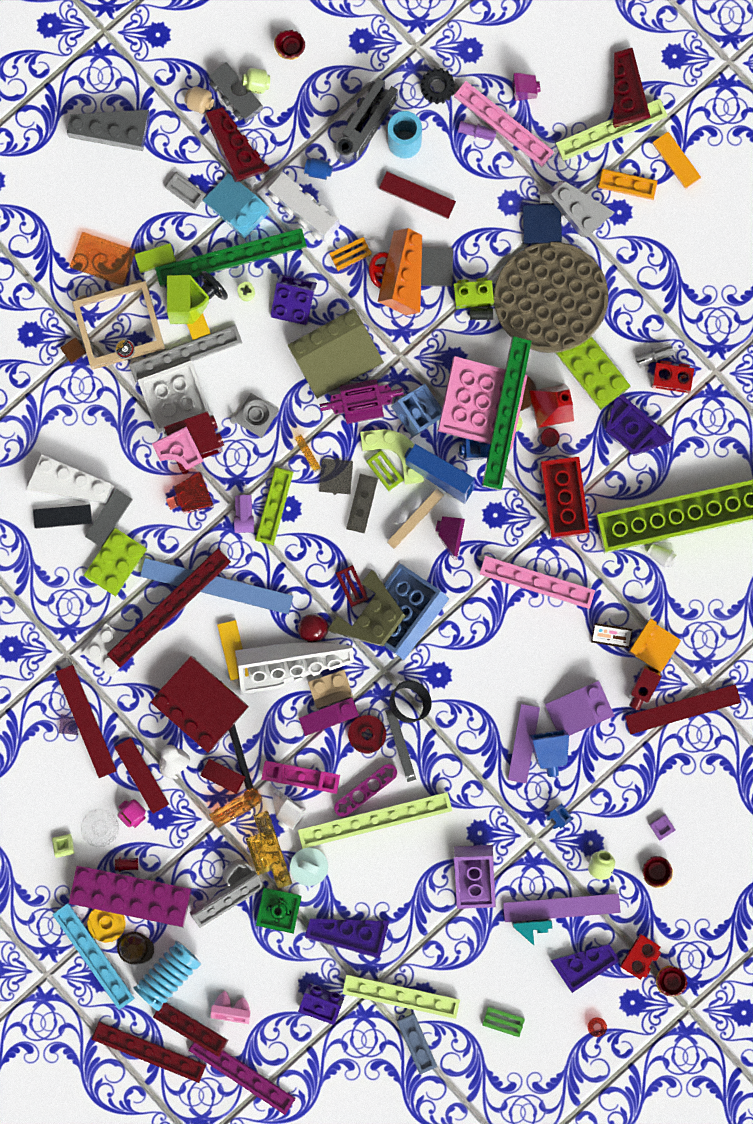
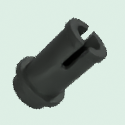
[470,307,493,322]

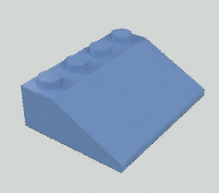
[384,563,449,660]

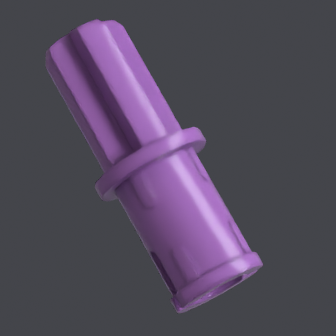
[458,121,496,141]

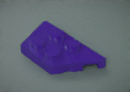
[606,394,673,456]

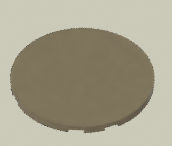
[494,242,608,353]

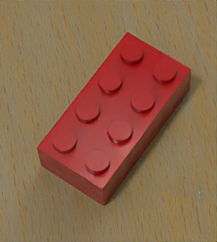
[540,457,590,540]

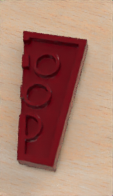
[204,107,270,182]

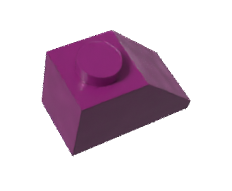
[512,73,541,101]

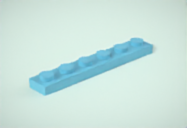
[52,903,135,1010]

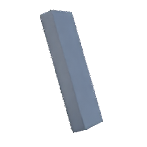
[396,1013,438,1075]

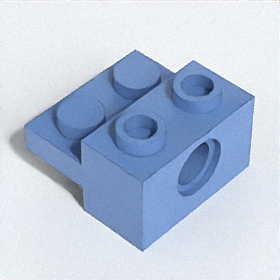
[391,384,442,438]

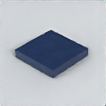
[523,205,562,244]

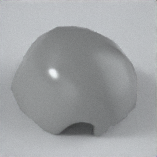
[222,859,253,886]

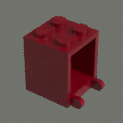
[164,411,225,475]

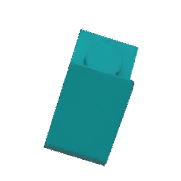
[513,920,553,945]

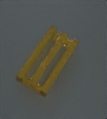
[295,434,321,472]

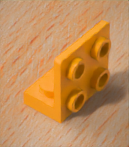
[629,618,681,672]

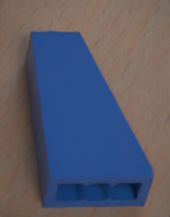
[404,444,475,504]

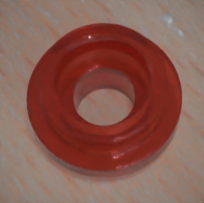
[587,1017,607,1037]

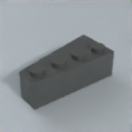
[67,110,150,151]

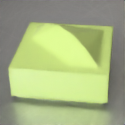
[52,834,75,858]

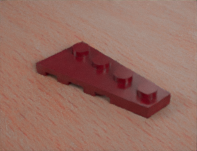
[613,47,651,128]

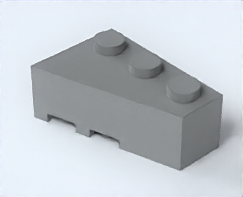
[545,181,615,238]

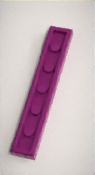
[188,1042,296,1115]

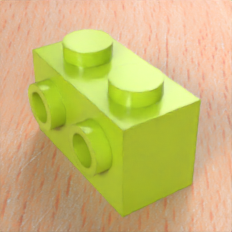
[454,278,494,309]

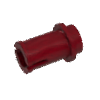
[115,857,138,872]

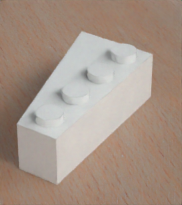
[268,172,340,242]
[26,454,114,504]

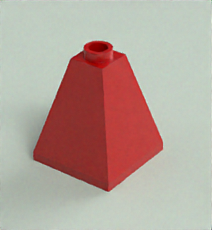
[529,384,574,428]

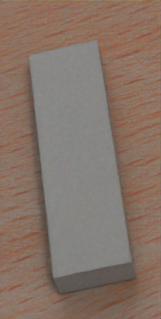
[189,871,265,928]

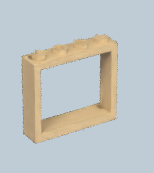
[72,280,165,370]

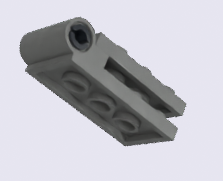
[336,78,398,164]

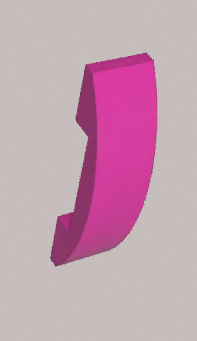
[261,761,340,794]

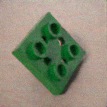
[256,887,302,934]

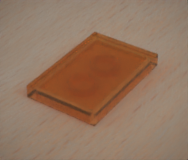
[70,232,136,285]

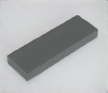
[85,489,133,548]

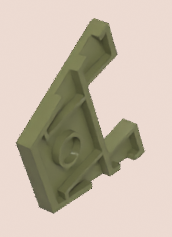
[327,569,406,647]

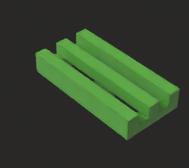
[482,1007,525,1037]

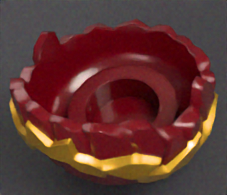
[274,29,305,60]
[642,856,673,888]
[656,966,688,997]

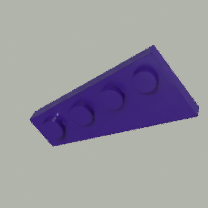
[305,919,390,959]

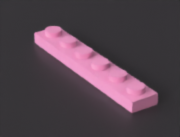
[454,81,554,167]
[479,556,595,609]

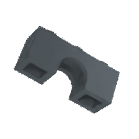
[209,62,263,123]

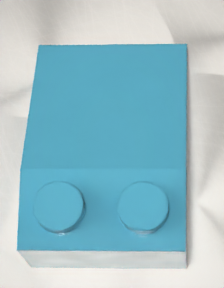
[203,173,270,239]

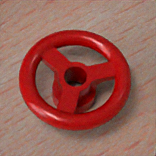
[369,252,388,288]

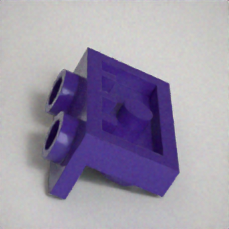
[298,984,344,1025]

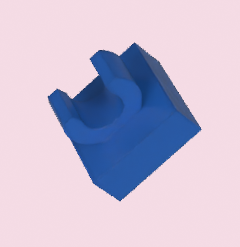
[547,803,573,829]

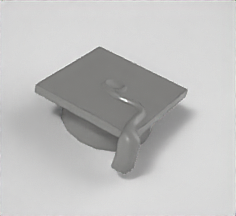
[230,393,279,438]

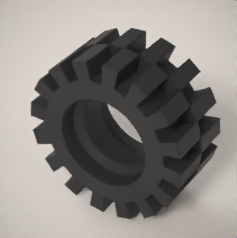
[420,68,455,104]

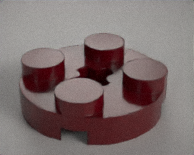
[348,715,386,754]

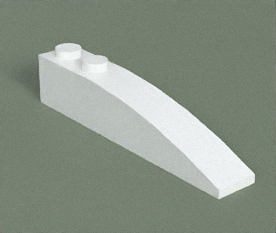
[235,643,354,694]
[272,788,307,830]

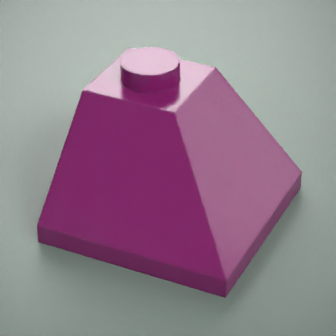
[435,516,465,560]

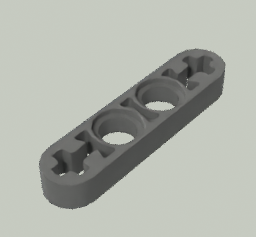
[385,709,417,782]

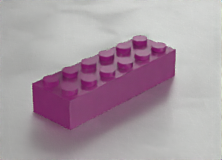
[69,866,192,928]

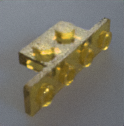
[245,811,292,888]

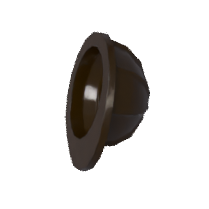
[117,932,154,964]

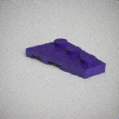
[550,944,620,993]

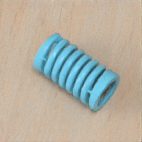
[388,111,422,159]
[133,940,202,1011]

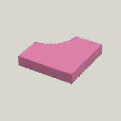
[152,427,204,470]

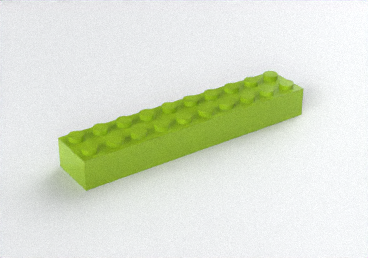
[595,480,753,554]

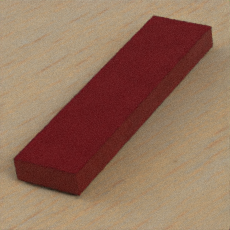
[379,171,456,220]
[114,738,170,814]
[153,1002,229,1057]

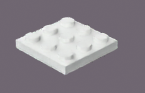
[138,361,211,434]

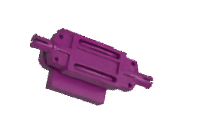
[319,379,404,424]

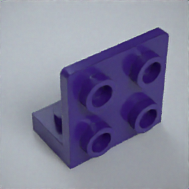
[270,275,317,325]

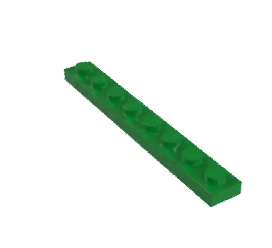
[155,228,307,287]
[482,336,532,490]

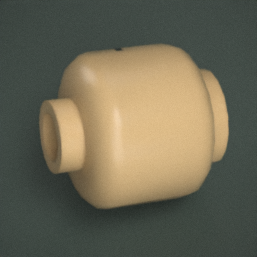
[184,86,214,114]

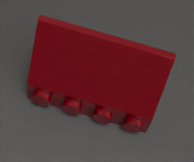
[151,656,249,753]

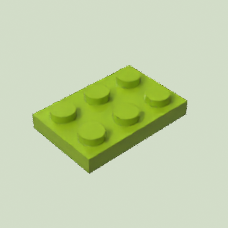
[83,528,148,597]

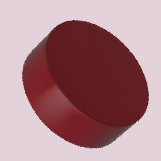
[540,428,560,448]

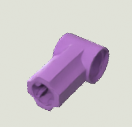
[234,495,254,533]

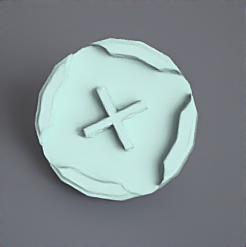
[290,847,329,886]

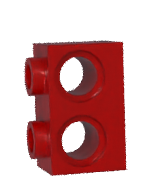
[652,361,694,394]
[619,934,661,980]

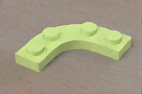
[360,429,424,485]

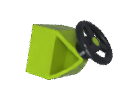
[167,271,228,324]

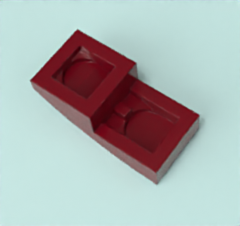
[200,759,246,794]

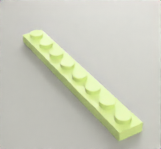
[298,792,452,849]

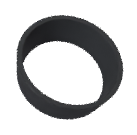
[389,680,432,723]

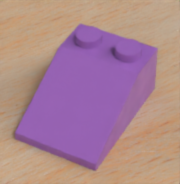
[545,681,614,736]
[454,845,496,909]

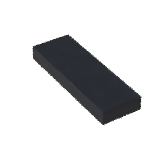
[33,505,92,529]

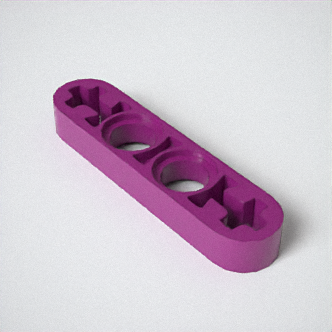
[334,764,397,817]

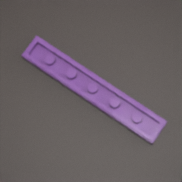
[503,893,621,922]

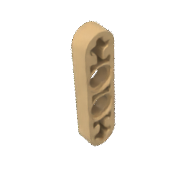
[387,488,444,549]

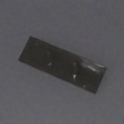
[346,474,379,534]

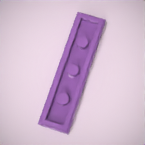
[508,704,540,784]

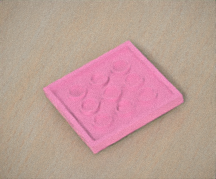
[437,356,528,450]

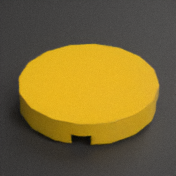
[87,909,126,943]

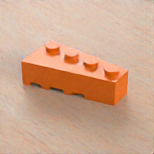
[377,228,422,315]

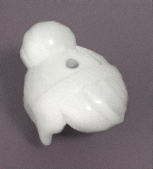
[159,745,190,779]

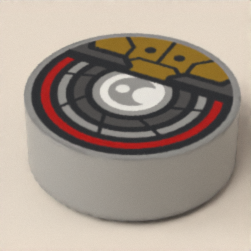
[115,339,135,359]

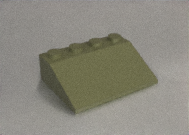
[288,308,384,399]

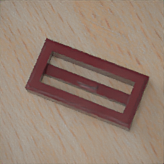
[336,565,369,608]

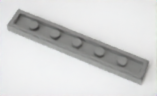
[129,325,242,382]

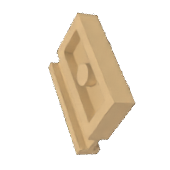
[308,670,353,708]

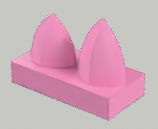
[211,991,251,1024]

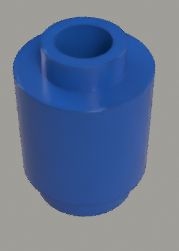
[304,158,333,180]

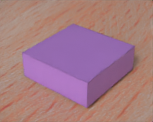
[649,814,676,841]

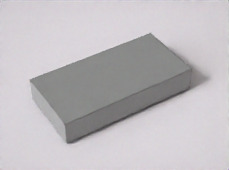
[165,172,206,210]

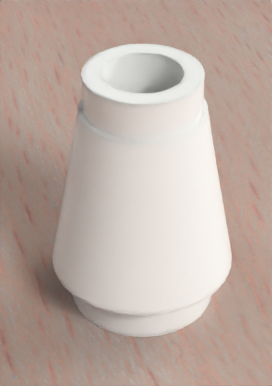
[647,544,677,569]

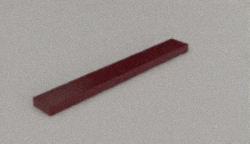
[107,548,231,668]

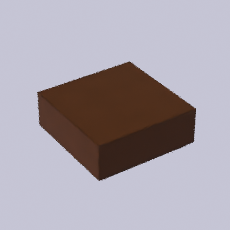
[60,337,87,364]

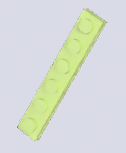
[555,99,668,161]
[342,974,460,1019]

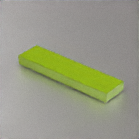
[255,467,294,546]

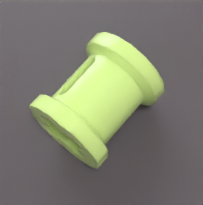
[237,282,255,302]

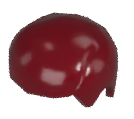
[298,614,329,643]

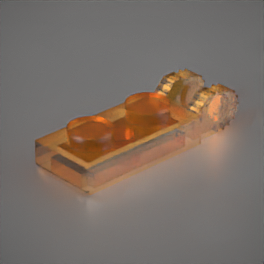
[209,788,262,828]

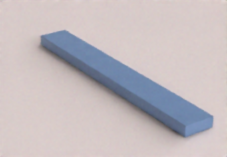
[140,558,294,615]

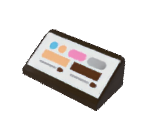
[591,623,633,649]

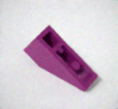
[299,698,359,736]

